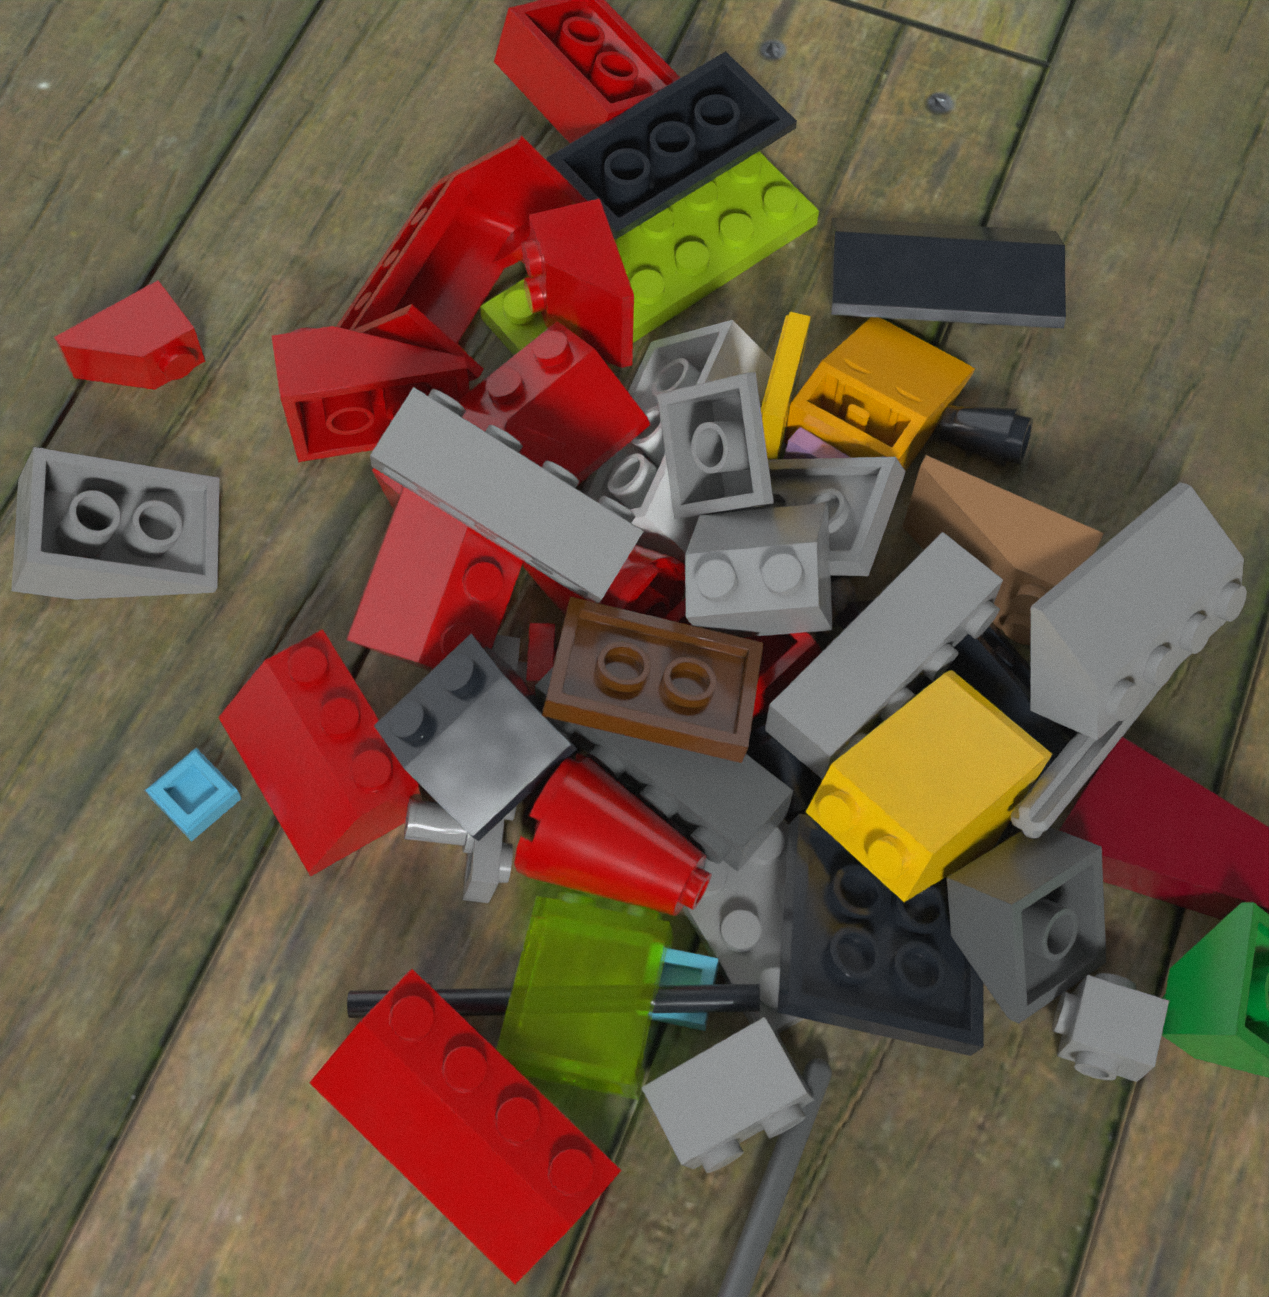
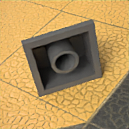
[947,827,1106,1024]

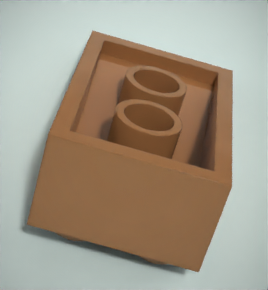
[903,455,1104,645]

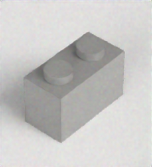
[641,1017,815,1173]

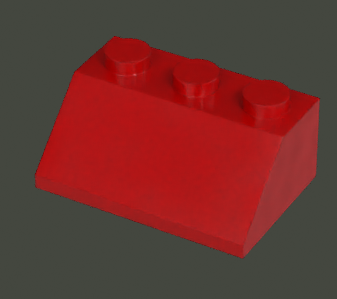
[494,0,681,143]
[218,629,422,877]

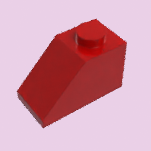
[54,280,205,390]

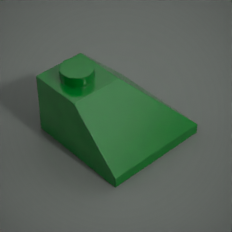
[1162,902,1269,1078]

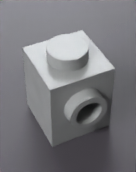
[1052,973,1169,1082]

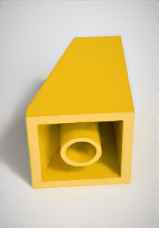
[806,670,1052,902]

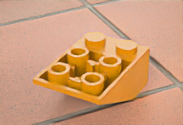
[784,317,975,472]

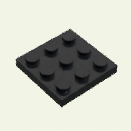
[777,813,984,1056]

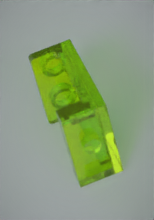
[496,892,674,1100]

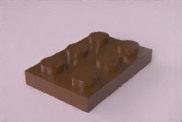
[542,597,763,763]

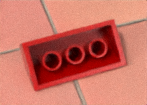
[372,321,650,510]
[346,409,566,672]
[309,968,622,1285]

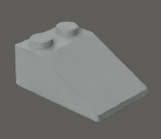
[11,447,219,600]

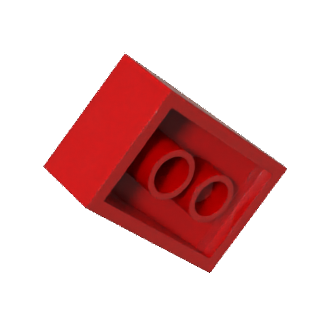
[271,326,470,462]

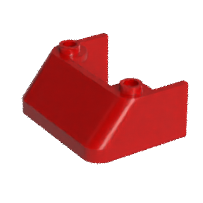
[336,136,587,381]

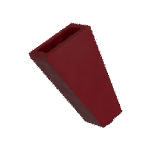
[1059,737,1269,920]

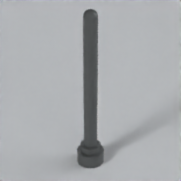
[717,1058,832,1297]

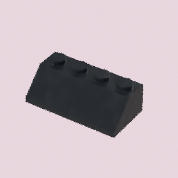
[547,51,797,239]

